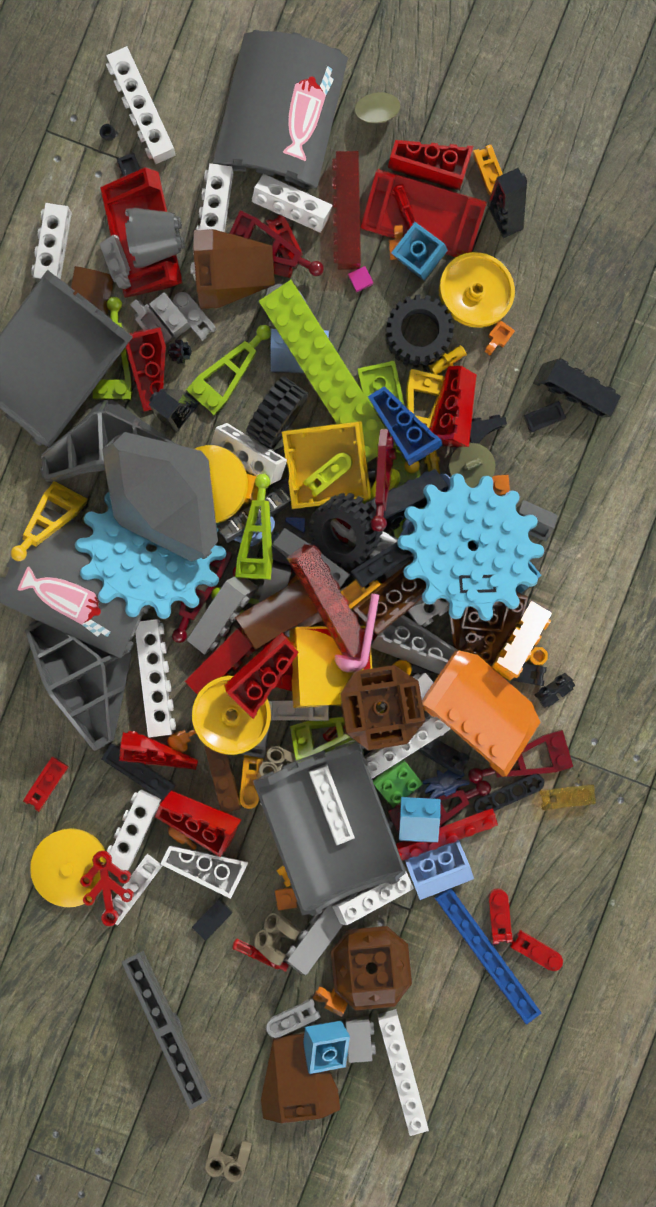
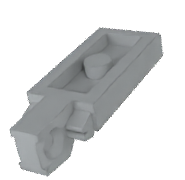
[100,235,131,289]
[130,299,174,345]

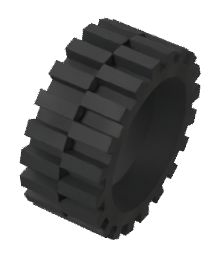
[385,294,454,368]
[246,376,309,449]
[308,493,383,568]

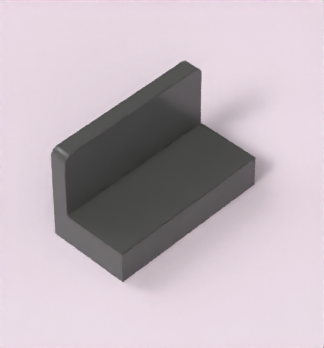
[518,500,557,541]

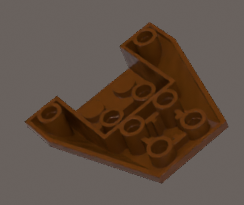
[193,229,275,309]
[448,591,528,664]
[261,1033,340,1123]

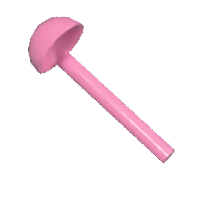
[335,594,379,672]

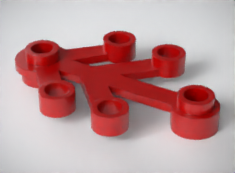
[80,850,134,926]

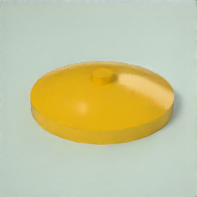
[439,252,515,328]
[195,445,248,523]
[192,676,271,755]
[30,828,109,907]

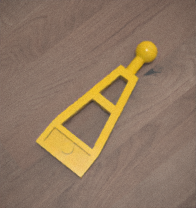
[405,369,445,473]
[11,481,87,561]

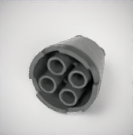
[125,208,185,268]

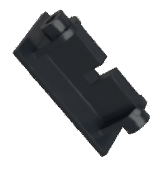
[534,673,575,708]

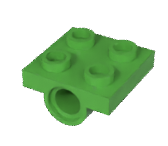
[372,759,423,808]

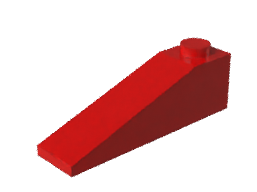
[126,327,166,412]
[119,731,198,770]

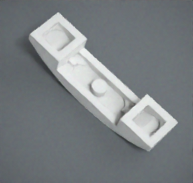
[268,701,329,721]
[102,854,163,925]

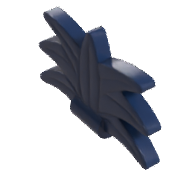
[423,770,469,799]

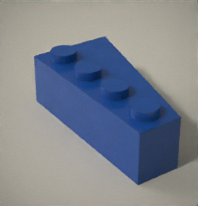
[368,386,442,466]

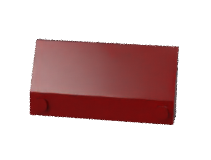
[100,167,183,298]
[361,169,487,257]

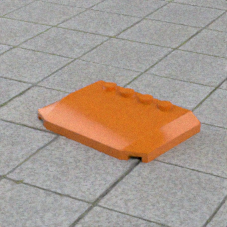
[422,650,541,777]

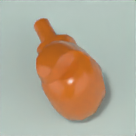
[167,729,196,753]
[168,826,197,850]

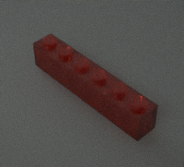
[332,151,361,270]
[287,544,365,657]

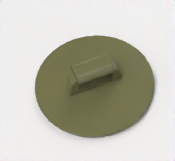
[355,92,400,124]
[449,443,495,488]

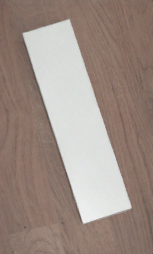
[308,764,355,845]

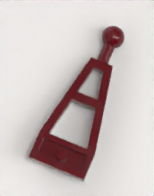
[229,210,324,276]
[371,429,397,532]
[172,551,232,643]
[468,730,573,783]
[388,780,491,842]

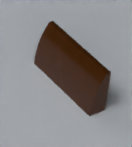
[71,266,114,316]
[352,561,426,635]
[234,578,322,651]

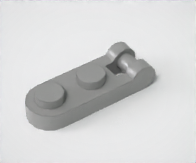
[173,292,217,341]
[266,998,321,1038]

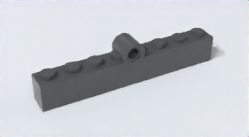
[122,951,211,1110]

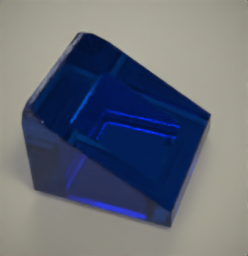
[286,517,305,534]

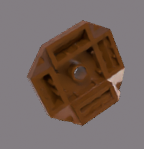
[340,665,425,750]
[331,926,412,1010]

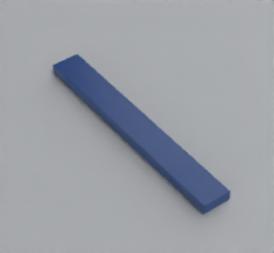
[434,888,542,1025]

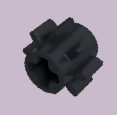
[168,339,192,364]

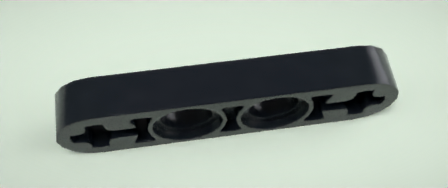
[473,774,545,813]

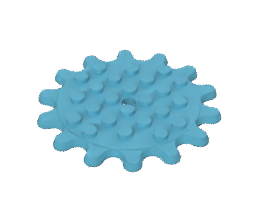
[397,474,544,621]
[75,492,226,619]

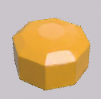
[529,647,548,665]

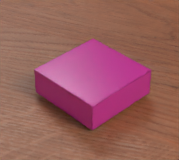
[348,266,373,293]

